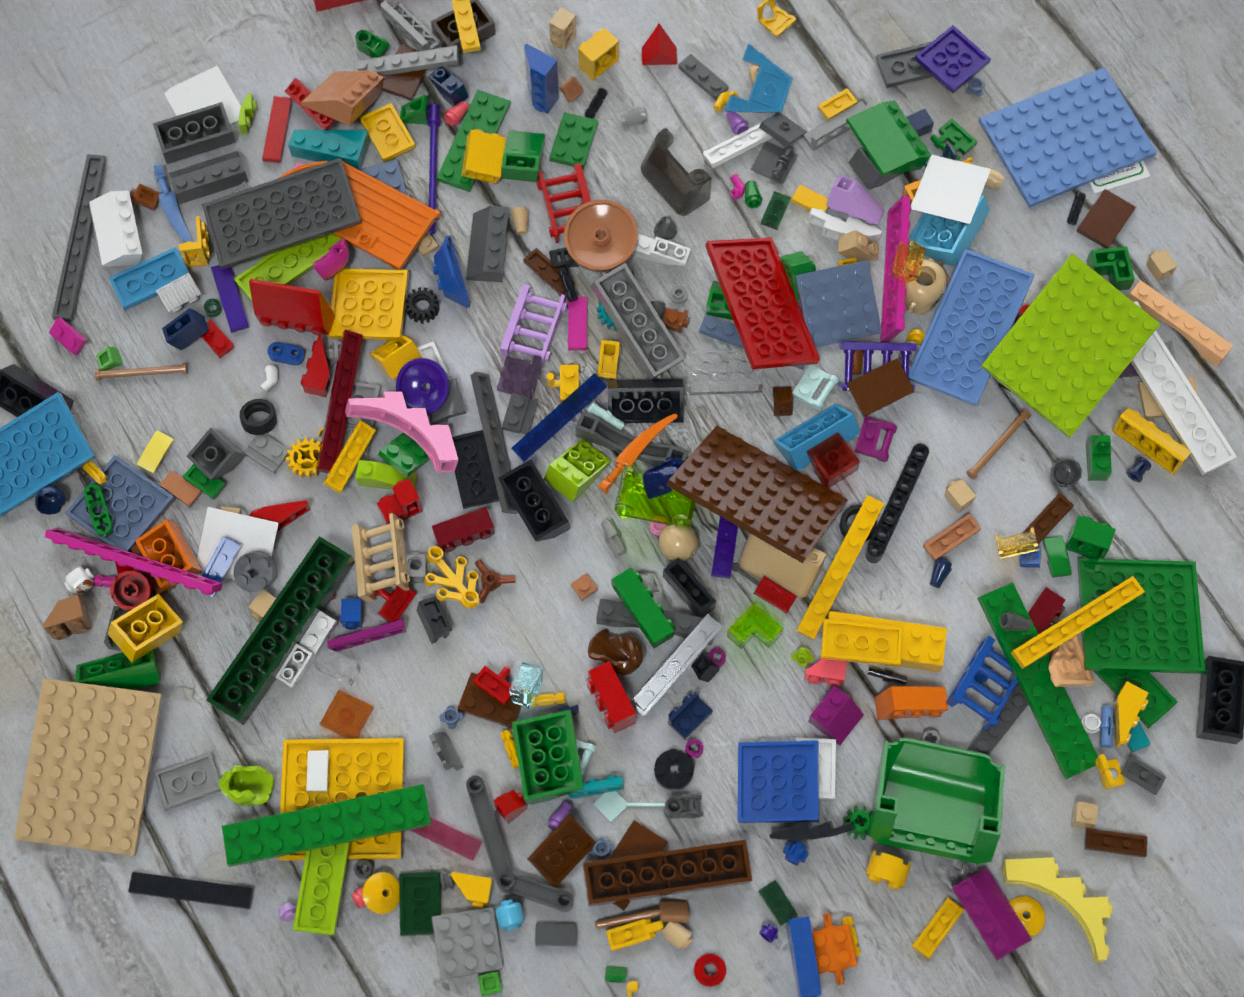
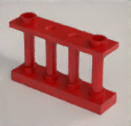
[536,163,591,244]

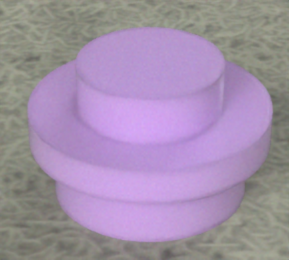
[278,903,297,922]

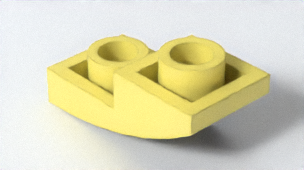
[137,430,174,473]

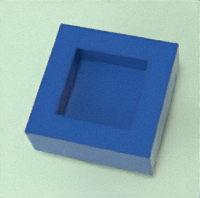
[1020,547,1042,568]

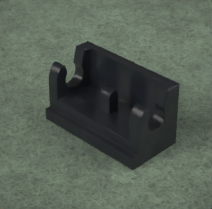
[416,596,452,644]

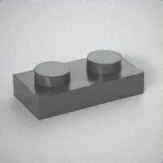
[1120,755,1167,795]

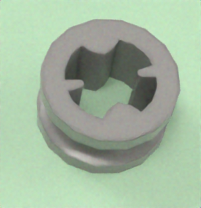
[921,730,940,744]

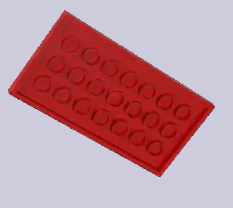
[705,237,820,370]

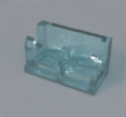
[509,662,543,709]

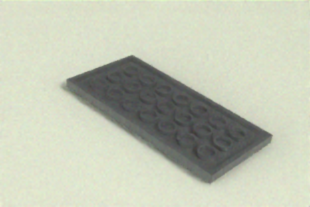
[202,158,362,270]

